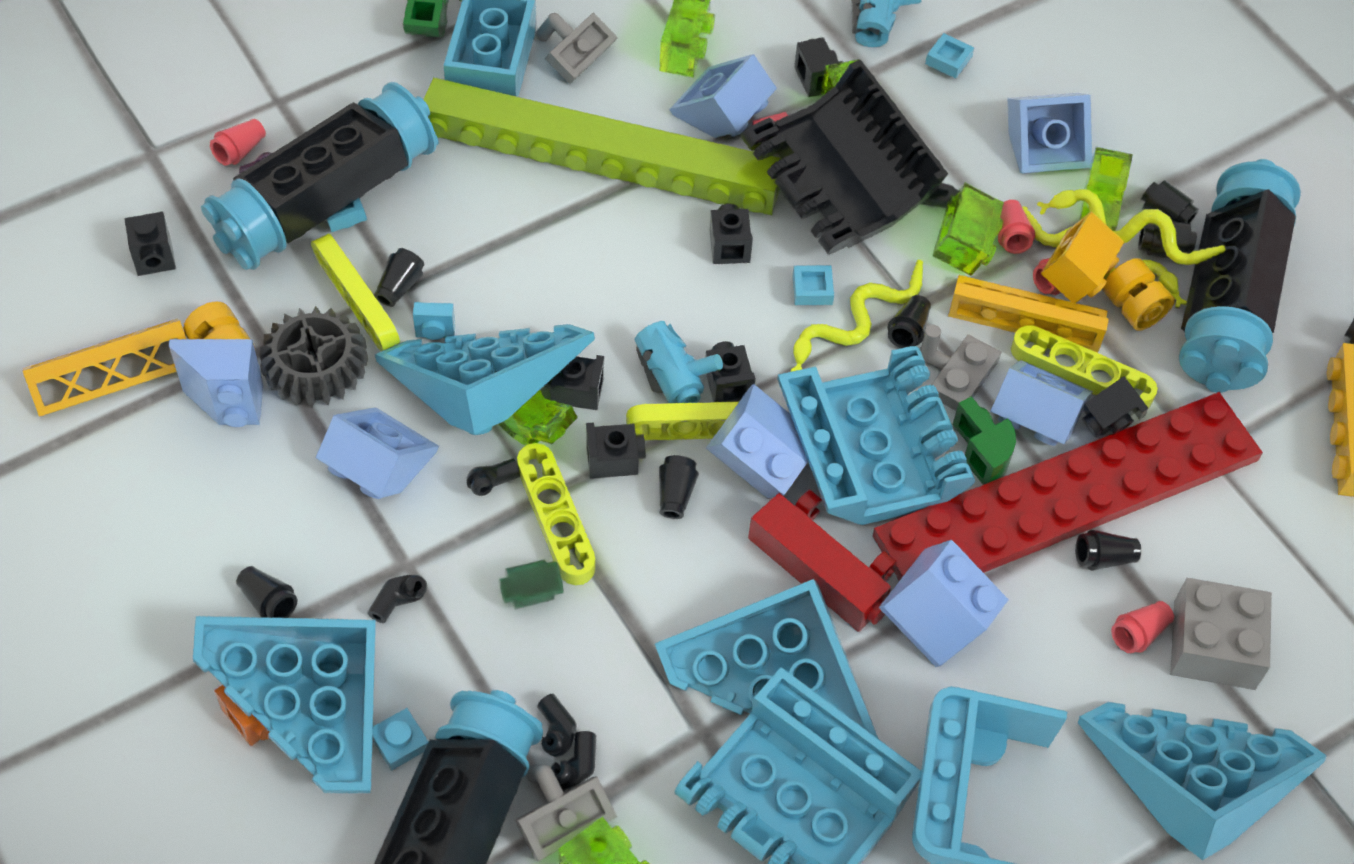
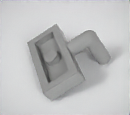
[536,12,618,84]
[920,325,1002,410]
[515,765,617,861]

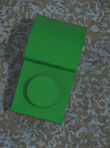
[403,0,449,38]
[952,396,1016,485]

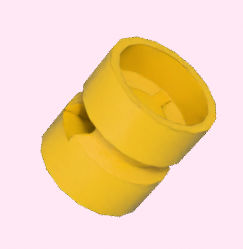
[1102,258,1175,331]
[183,301,255,348]

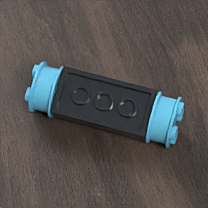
[201,82,439,270]
[1179,159,1301,393]
[374,690,543,864]

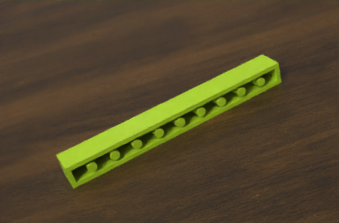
[423,77,782,215]

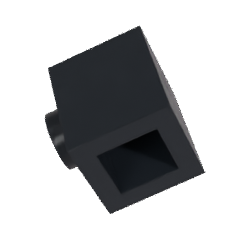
[124,211,176,276]

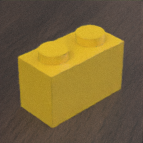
[1041,211,1124,304]

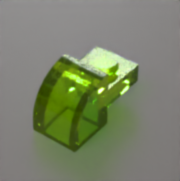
[1079,147,1133,231]
[499,390,578,446]

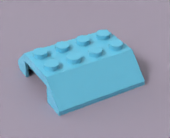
[777,346,975,525]
[674,667,921,864]

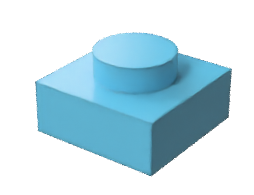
[925,33,974,79]
[326,198,367,232]
[792,265,834,305]
[413,302,456,340]
[372,708,429,771]

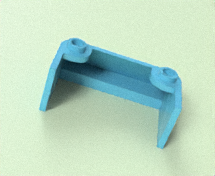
[912,687,1067,864]

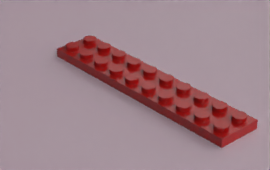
[872,392,1263,581]

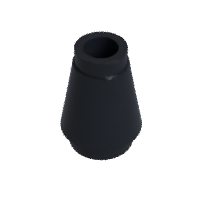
[374,248,424,307]
[887,295,931,348]
[659,455,699,519]
[1075,529,1141,571]
[236,566,297,618]

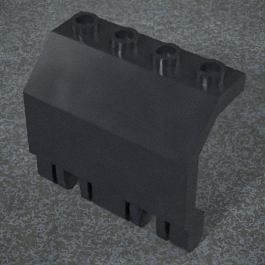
[741,59,948,255]

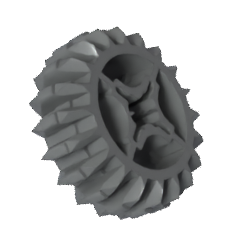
[259,306,368,407]

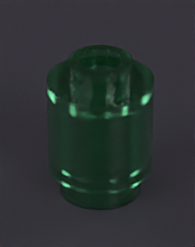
[499,559,564,610]

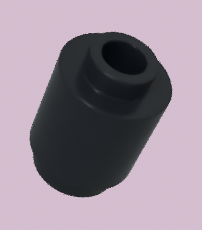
[1141,180,1199,223]
[1138,221,1197,258]

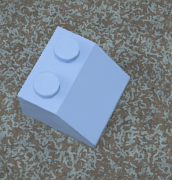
[669,54,777,138]
[1008,93,1092,173]
[169,339,264,427]
[990,360,1093,446]
[706,384,808,498]
[316,407,439,499]
[879,540,1009,667]

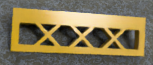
[948,275,1109,353]
[22,318,186,417]

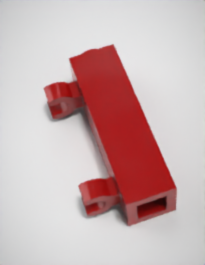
[748,490,897,632]

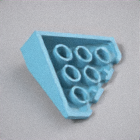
[375,324,595,435]
[655,579,879,739]
[193,616,376,793]
[1078,702,1327,861]

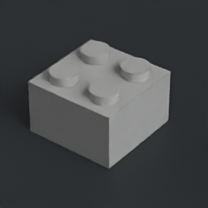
[1170,578,1272,690]

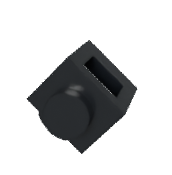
[794,37,845,97]
[709,204,753,264]
[705,341,755,402]
[544,355,604,410]
[1082,376,1148,437]
[586,422,646,479]

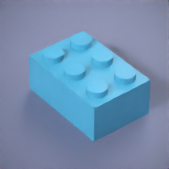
[443,0,537,97]

